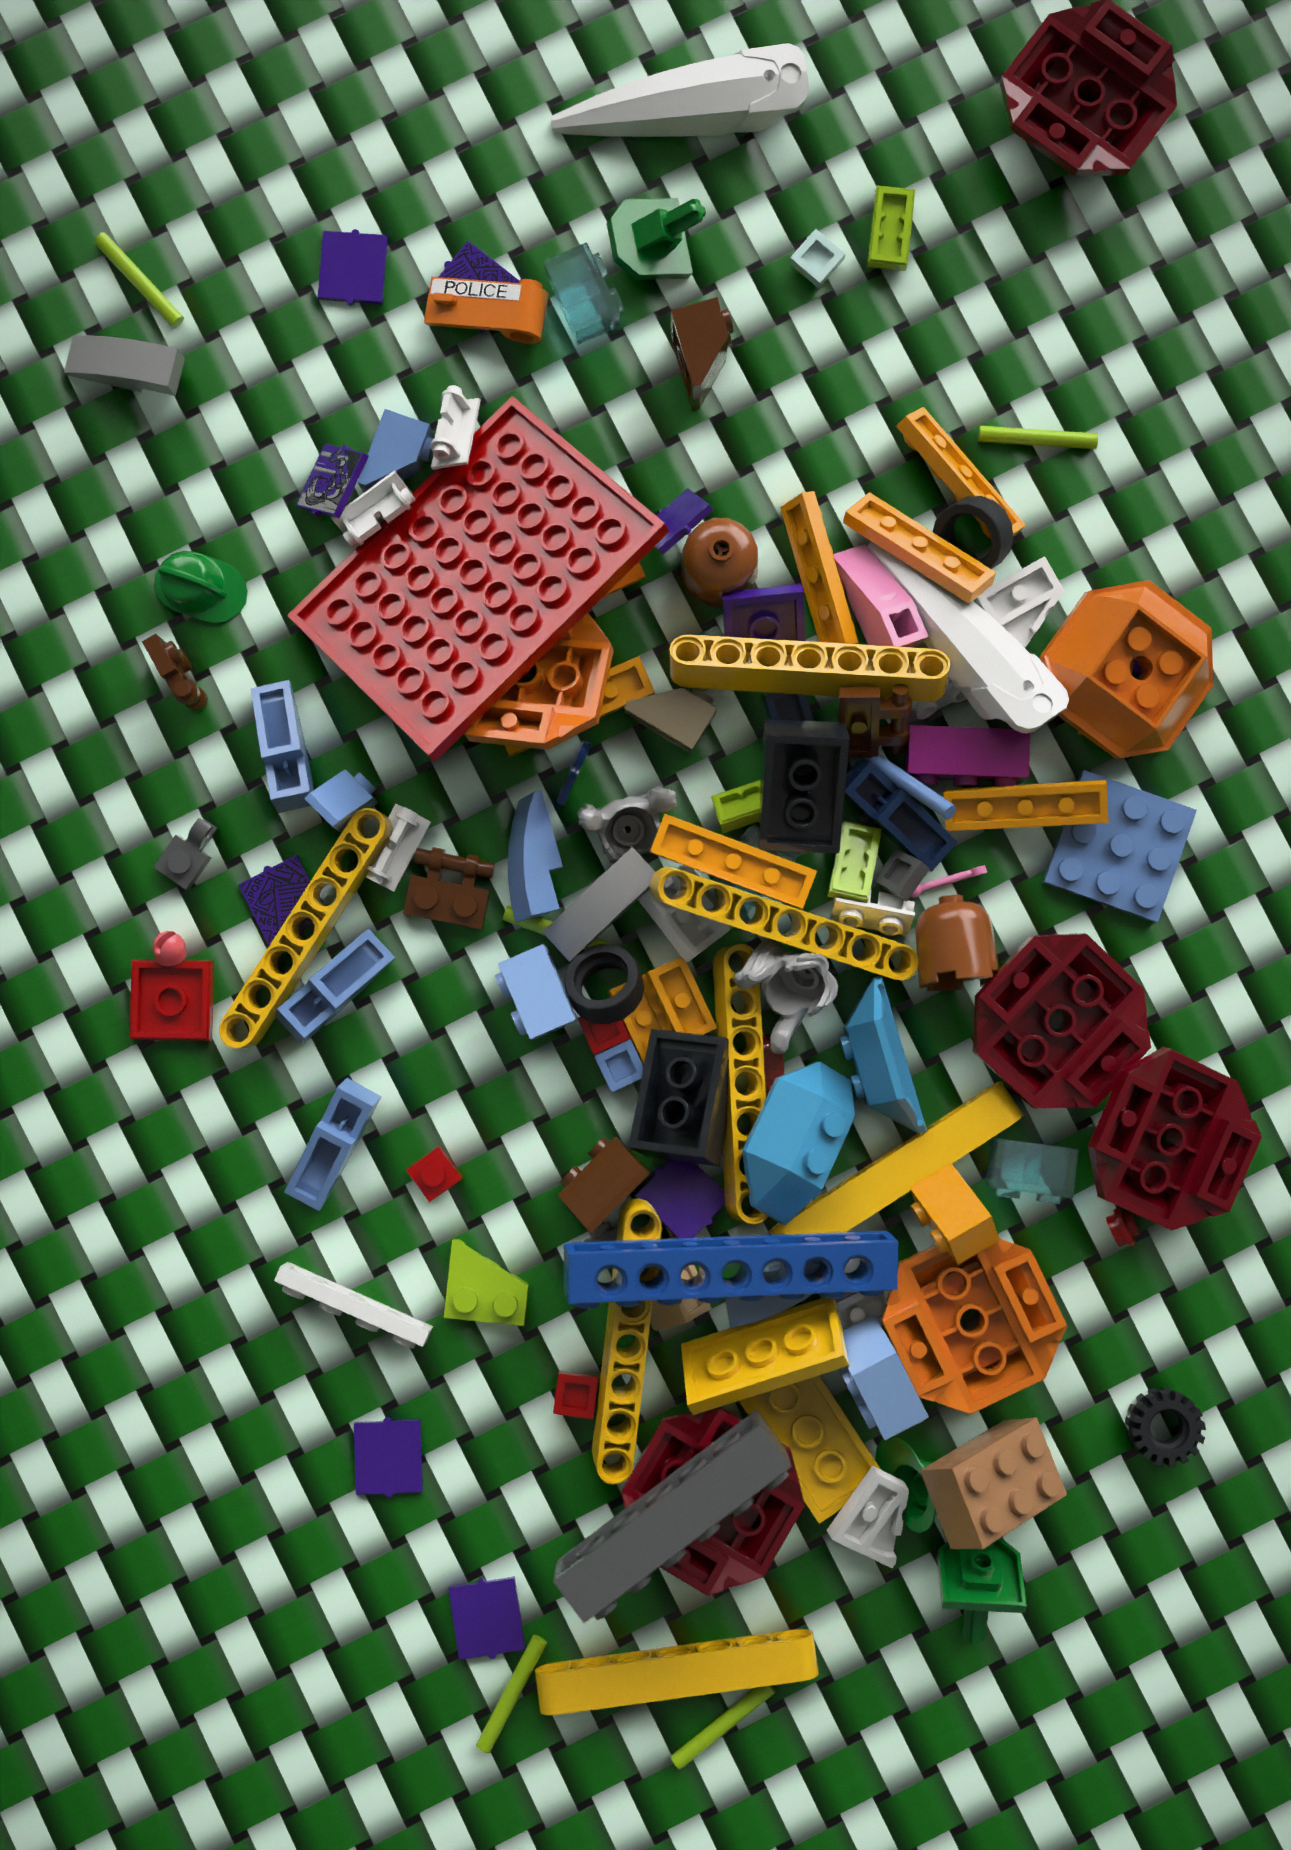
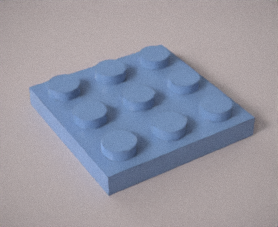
[1042,770,1197,923]

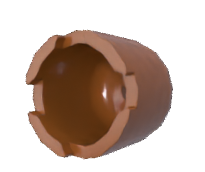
[680,518,758,607]
[915,895,999,991]

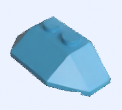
[839,975,927,1134]
[742,1062,855,1225]

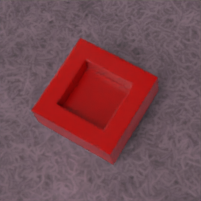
[577,1017,630,1055]
[406,1146,463,1203]
[553,1371,599,1419]

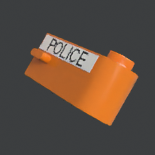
[424,277,549,344]

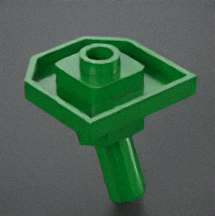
[606,198,706,280]
[937,1538,1027,1644]

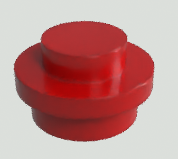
[1106,1207,1140,1247]

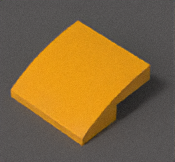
[608,957,717,1063]

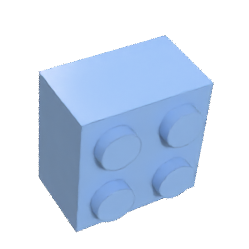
[495,944,578,1040]
[838,1314,929,1440]

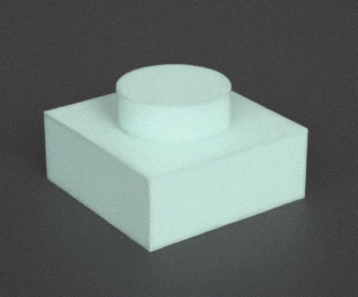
[789,229,846,288]

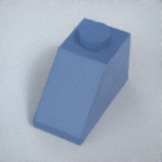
[358,409,434,493]
[304,770,379,833]

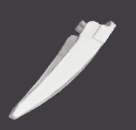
[551,43,809,137]
[867,542,1069,733]

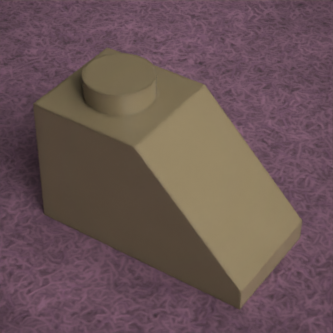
[624,688,717,755]

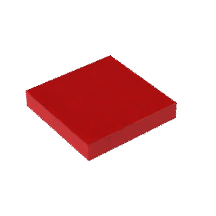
[129,960,214,1041]

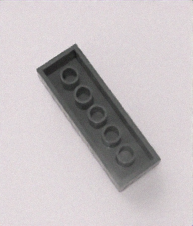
[553,1409,792,1623]

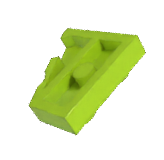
[444,1239,529,1326]

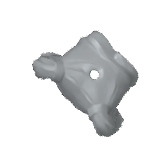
[577,786,677,863]
[733,940,838,1054]

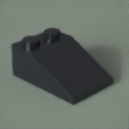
[758,719,850,853]
[628,1029,729,1167]

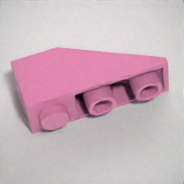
[833,544,929,648]

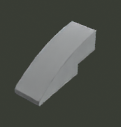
[64,335,185,396]
[543,847,655,962]

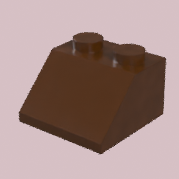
[670,297,733,411]
[558,1135,650,1233]

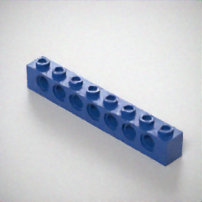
[564,1231,898,1309]

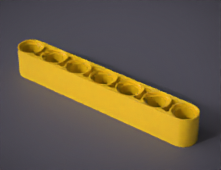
[669,635,950,702]
[219,808,393,1048]
[650,867,918,981]
[713,944,768,1224]
[769,1081,1024,1235]
[592,1199,662,1484]
[535,1629,819,1715]

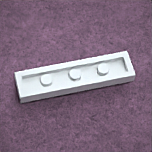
[274,1262,433,1348]

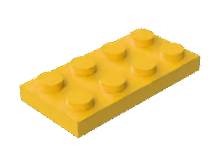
[681,1297,849,1415]
[739,1375,881,1524]

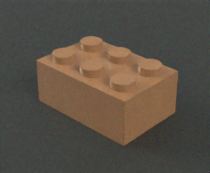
[920,1417,1067,1549]

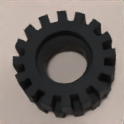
[1125,1387,1206,1467]

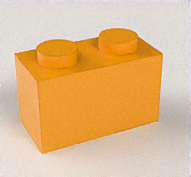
[909,1163,1000,1265]

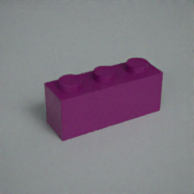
[904,725,1030,787]

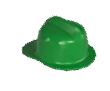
[155,551,248,624]
[875,1436,937,1533]

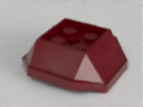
[999,0,1177,176]
[973,933,1151,1108]
[1088,1047,1262,1230]
[622,1407,805,1596]

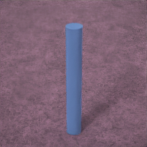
[860,754,956,820]

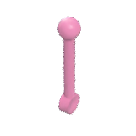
[910,865,987,898]

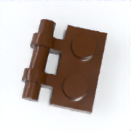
[142,634,208,711]
[838,684,912,758]
[403,847,495,930]

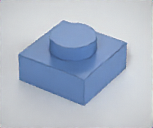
[594,1039,644,1093]

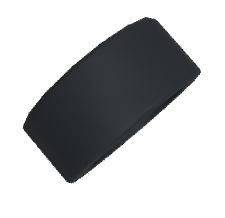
[933,496,1014,569]
[564,944,645,1024]

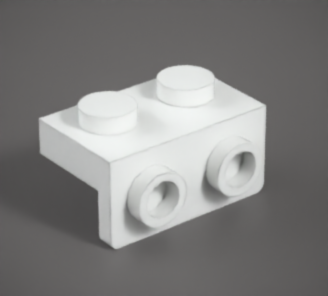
[638,865,733,963]

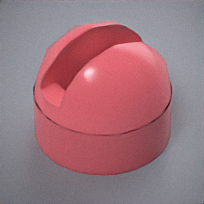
[153,931,187,966]

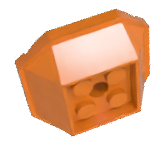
[1039,580,1214,759]
[464,612,614,750]
[881,1238,1067,1414]

